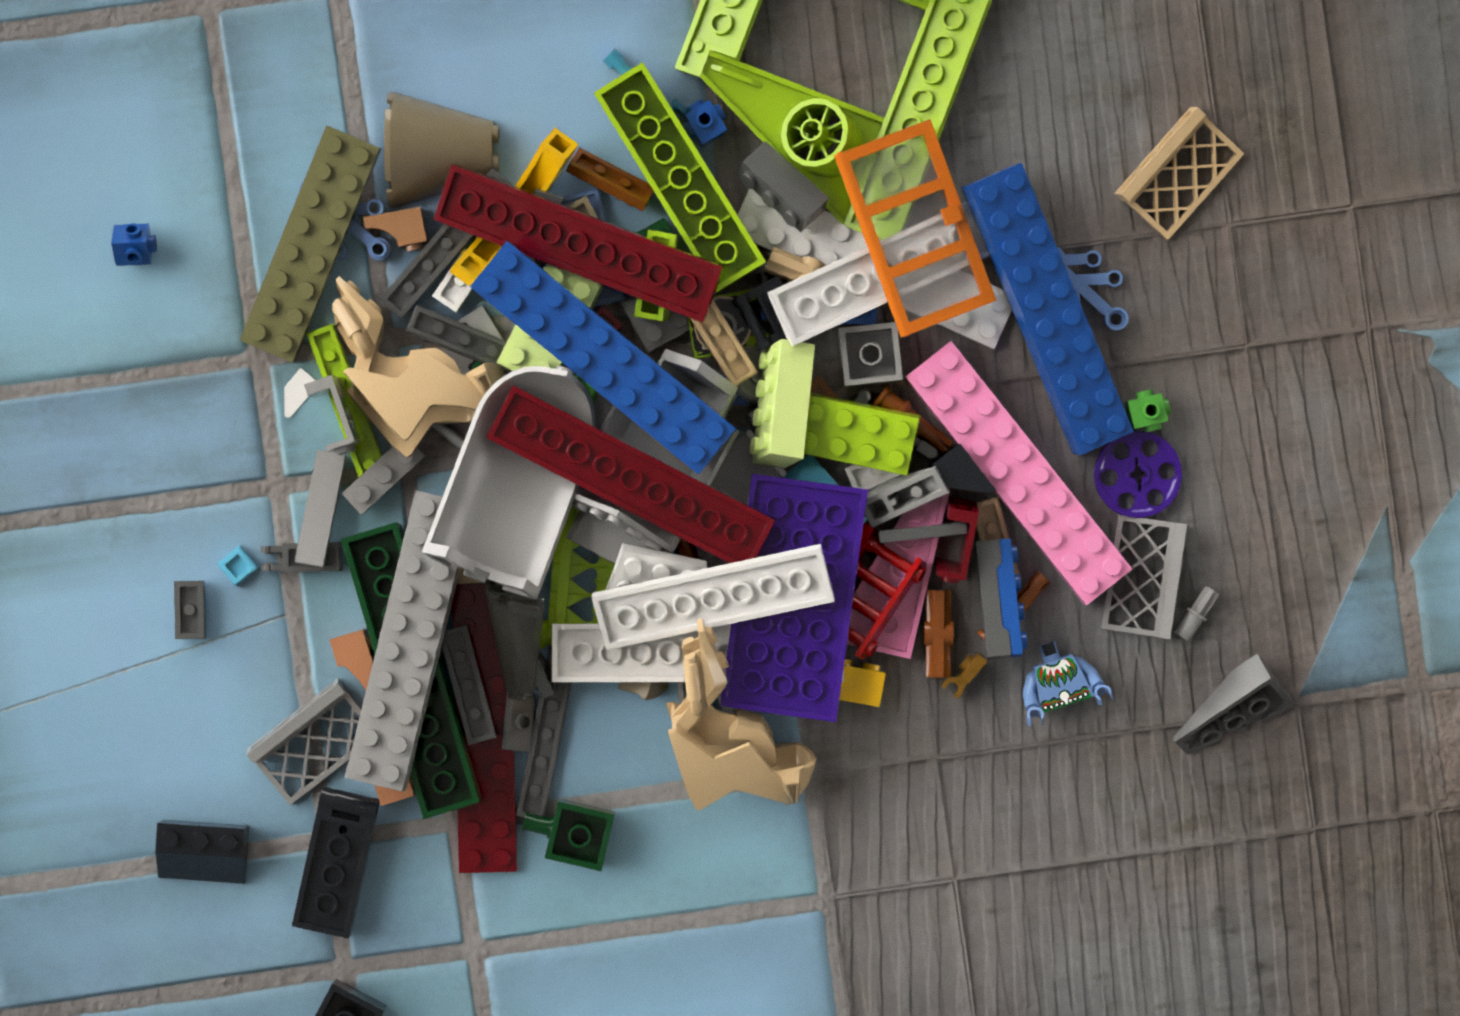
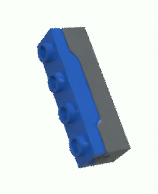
[975,538,1028,660]

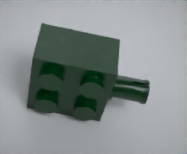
[522,798,616,871]

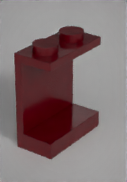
[935,497,979,583]

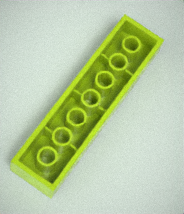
[594,62,766,294]

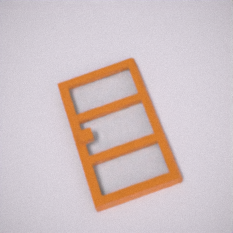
[834,119,997,337]

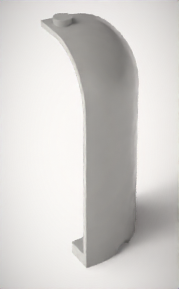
[422,366,595,600]

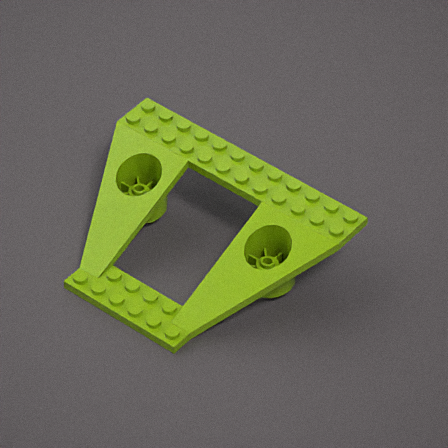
[675,0,992,240]

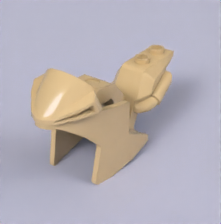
[332,276,505,458]
[666,618,817,810]

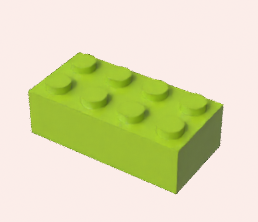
[804,392,921,475]

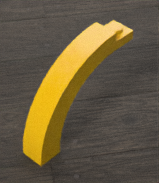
[450,128,579,286]

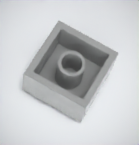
[838,322,903,387]

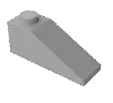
[865,466,949,527]

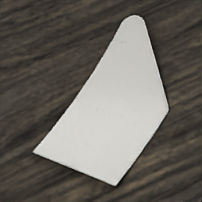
[284,368,316,418]

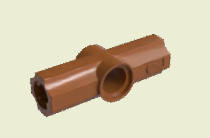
[923,590,954,678]

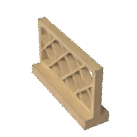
[1114,107,1244,240]

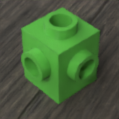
[1124,389,1171,432]

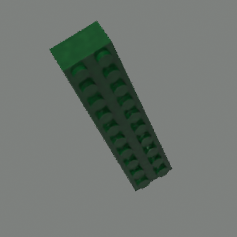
[341,522,483,819]

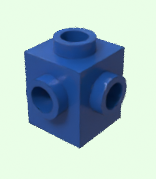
[683,99,728,147]
[111,223,157,266]

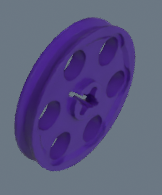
[1094,431,1182,518]

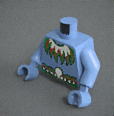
[1022,641,1114,727]

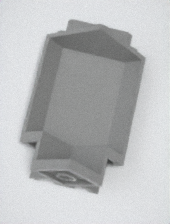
[566,349,739,564]

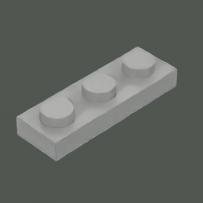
[341,447,425,515]

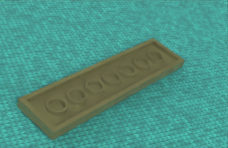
[240,125,382,363]

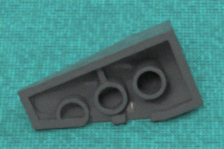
[1173,654,1296,754]

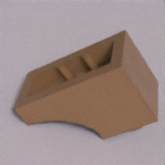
[363,207,429,252]

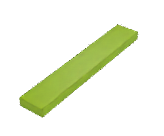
[306,324,394,487]

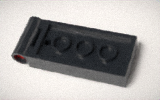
[292,786,380,938]

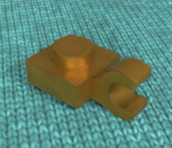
[941,652,987,699]

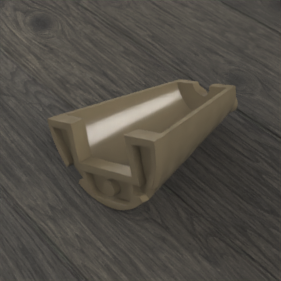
[384,92,499,208]

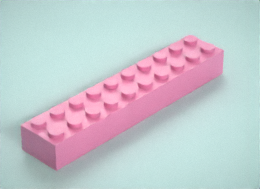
[905,341,1132,605]

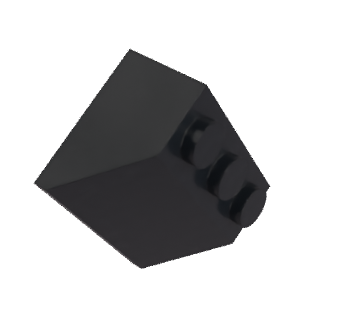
[155,820,249,884]

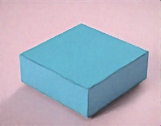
[217,546,259,586]

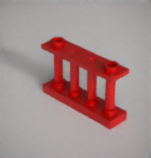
[848,523,926,660]

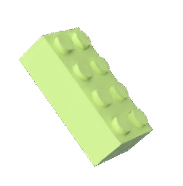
[496,263,603,372]
[750,339,815,468]

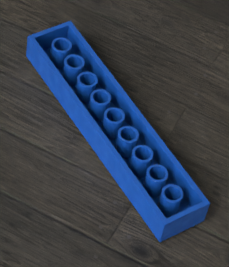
[961,163,1134,455]
[470,241,737,474]

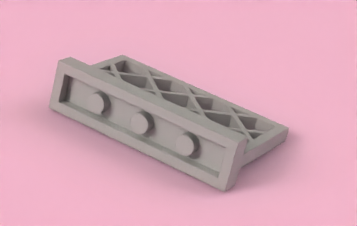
[1101,514,1188,639]
[246,678,362,805]

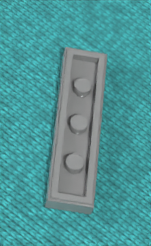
[294,450,347,568]

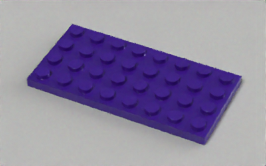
[720,474,868,722]

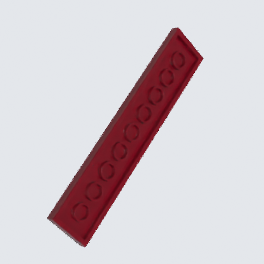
[433,164,724,323]
[486,385,775,563]
[452,583,517,873]

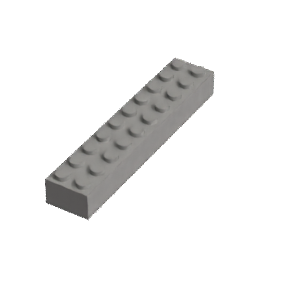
[345,490,461,791]

